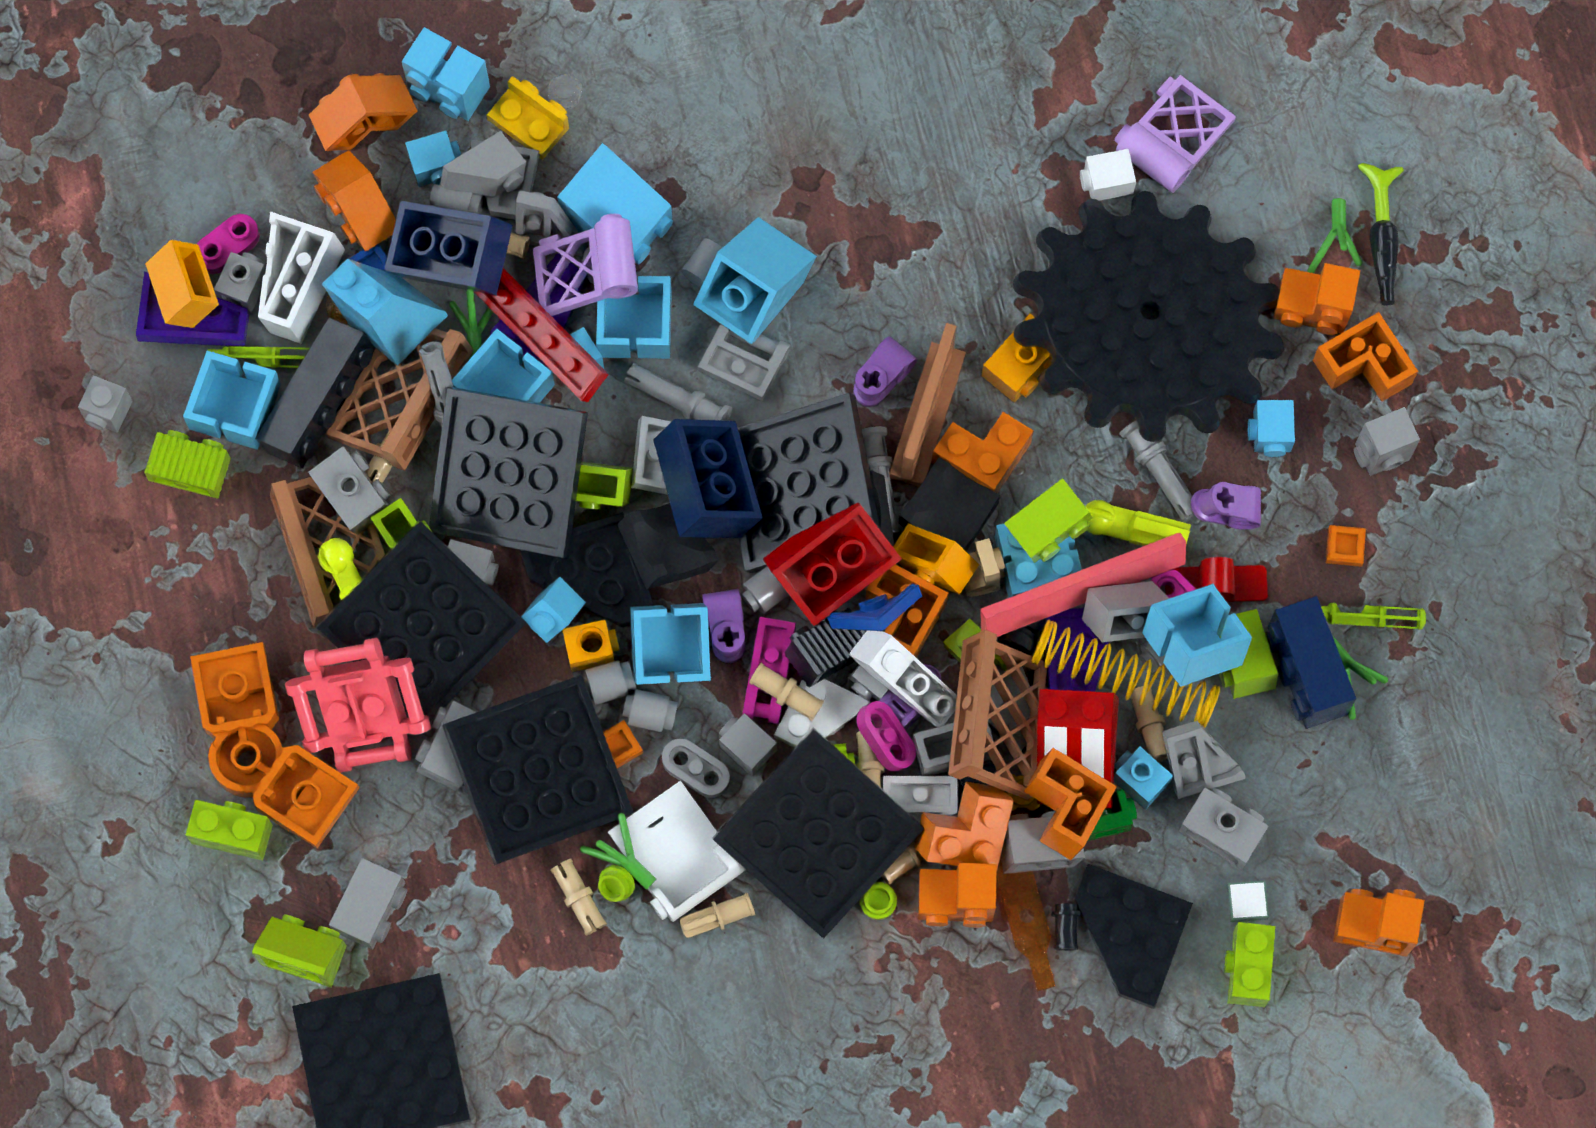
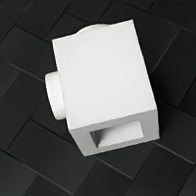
[1080,149,1136,201]

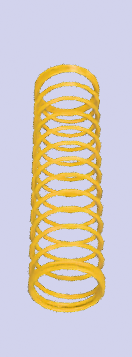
[1031,619,1220,728]

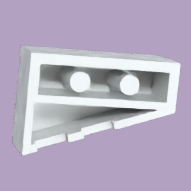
[258,212,345,344]

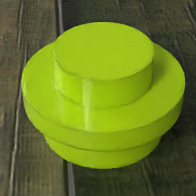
[598,865,635,902]
[860,882,897,920]

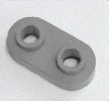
[662,739,730,798]

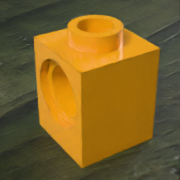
[562,620,619,672]

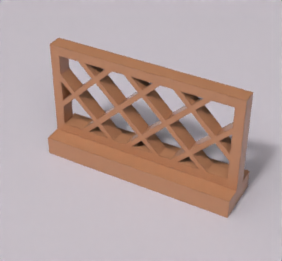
[889,323,966,487]
[326,328,474,471]
[270,477,385,628]
[948,630,1047,800]

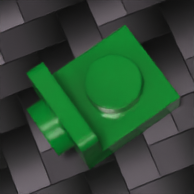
[1088,789,1137,841]

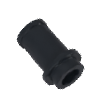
[1051,903,1081,951]

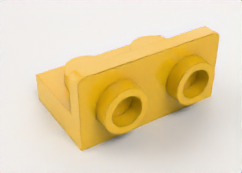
[487,76,569,160]

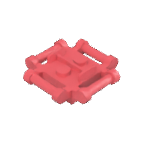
[285,638,431,773]

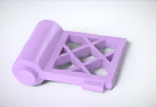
[1114,75,1236,193]
[533,214,638,316]

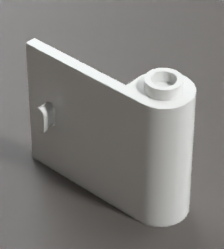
[608,780,746,922]

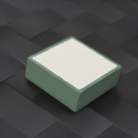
[1227,881,1269,922]

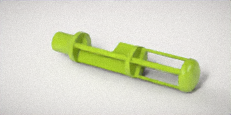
[207,346,310,368]
[1321,603,1426,630]

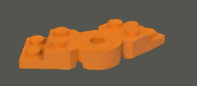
[190,642,360,849]

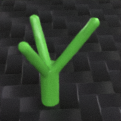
[1307,198,1362,273]
[449,289,493,361]
[1333,636,1388,720]
[580,813,657,890]

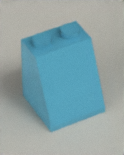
[557,143,673,265]
[693,217,817,344]
[322,259,448,366]

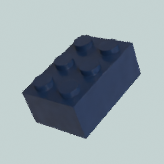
[384,201,513,295]
[653,419,762,538]
[1265,596,1357,729]

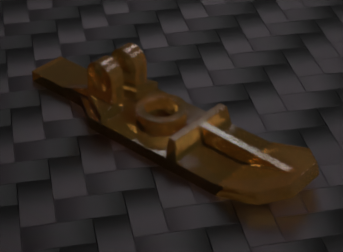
[996,857,1055,992]

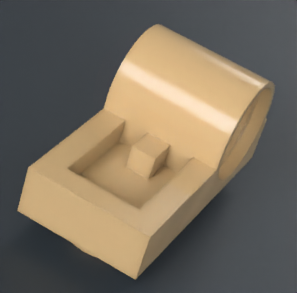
[965,538,1005,597]

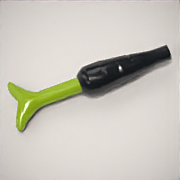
[1358,163,1404,306]

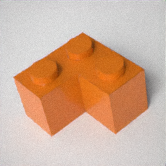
[309,73,418,151]
[313,150,396,252]
[1273,263,1361,335]
[1313,312,1418,402]
[932,412,1034,494]
[865,564,949,658]
[1024,748,1117,860]
[914,782,1014,871]
[918,863,997,928]
[1333,889,1425,957]

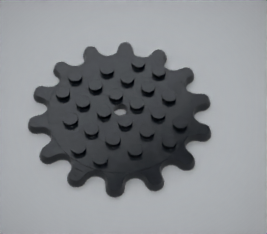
[1013,191,1284,442]

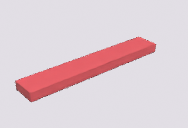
[980,533,1186,637]

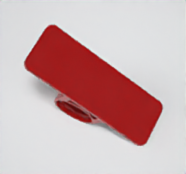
[1165,557,1268,602]

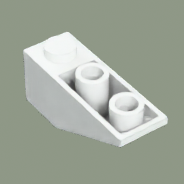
[848,630,957,727]

